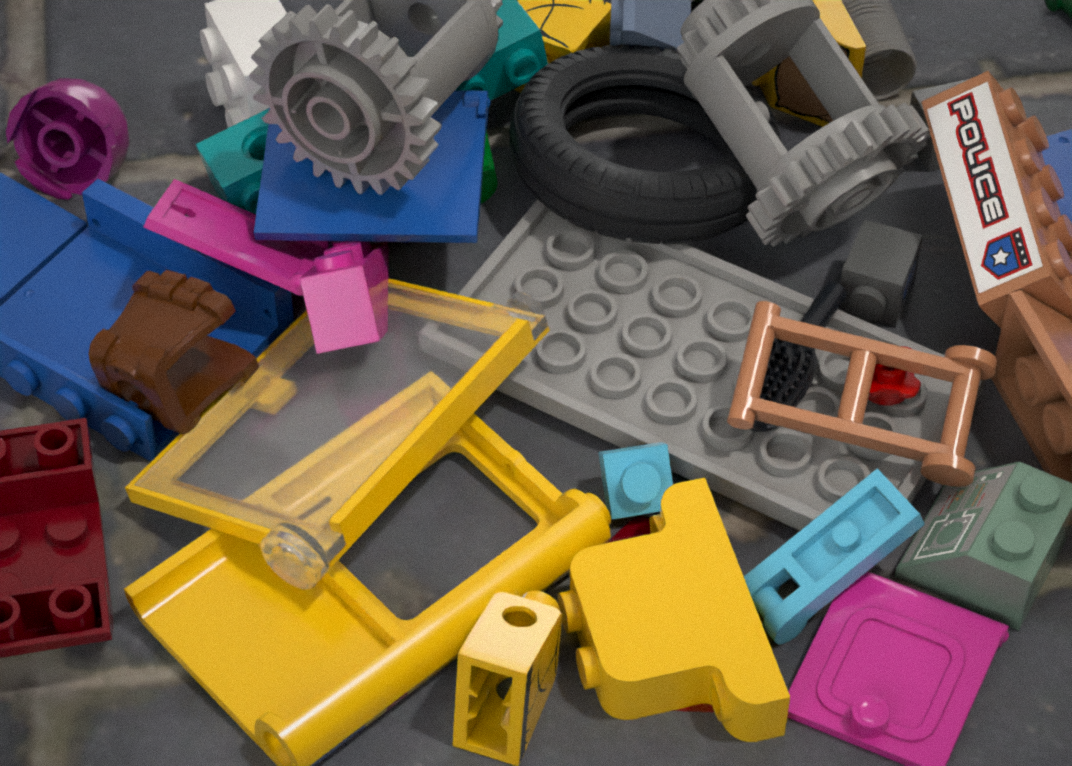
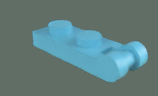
[744,468,925,644]

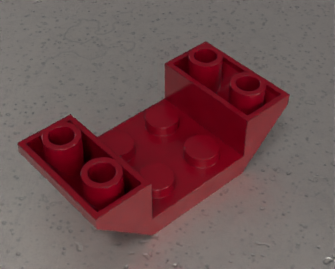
[0,418,114,658]

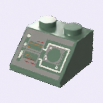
[894,461,1072,631]

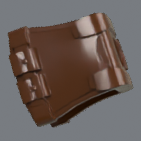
[88,270,259,434]

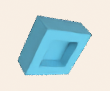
[598,442,673,519]

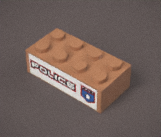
[921,71,1072,329]

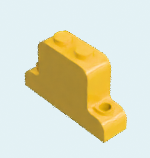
[558,477,790,742]

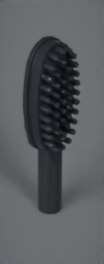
[748,281,847,432]

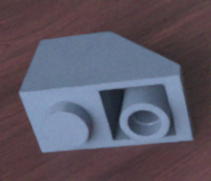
[610,0,691,51]

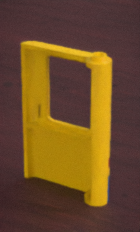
[124,376,611,766]

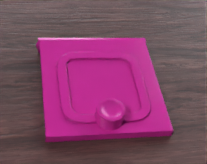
[144,179,329,296]
[787,571,1009,766]

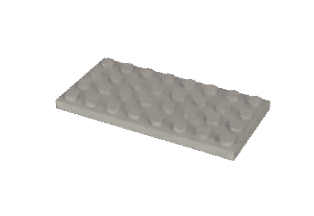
[421,200,985,531]

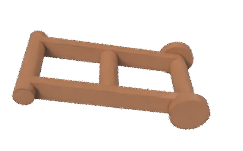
[727,301,997,487]

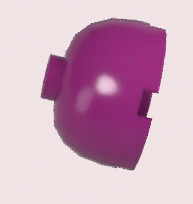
[5,78,129,200]

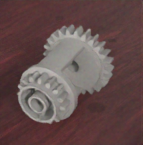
[249,0,503,195]
[676,0,931,247]

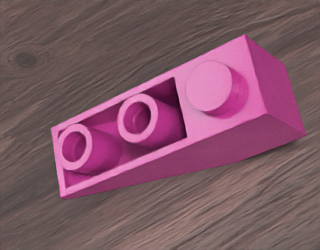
[300,241,389,354]

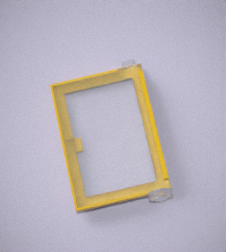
[125,278,550,589]

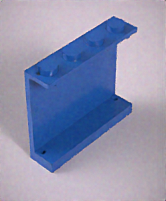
[0,179,294,462]

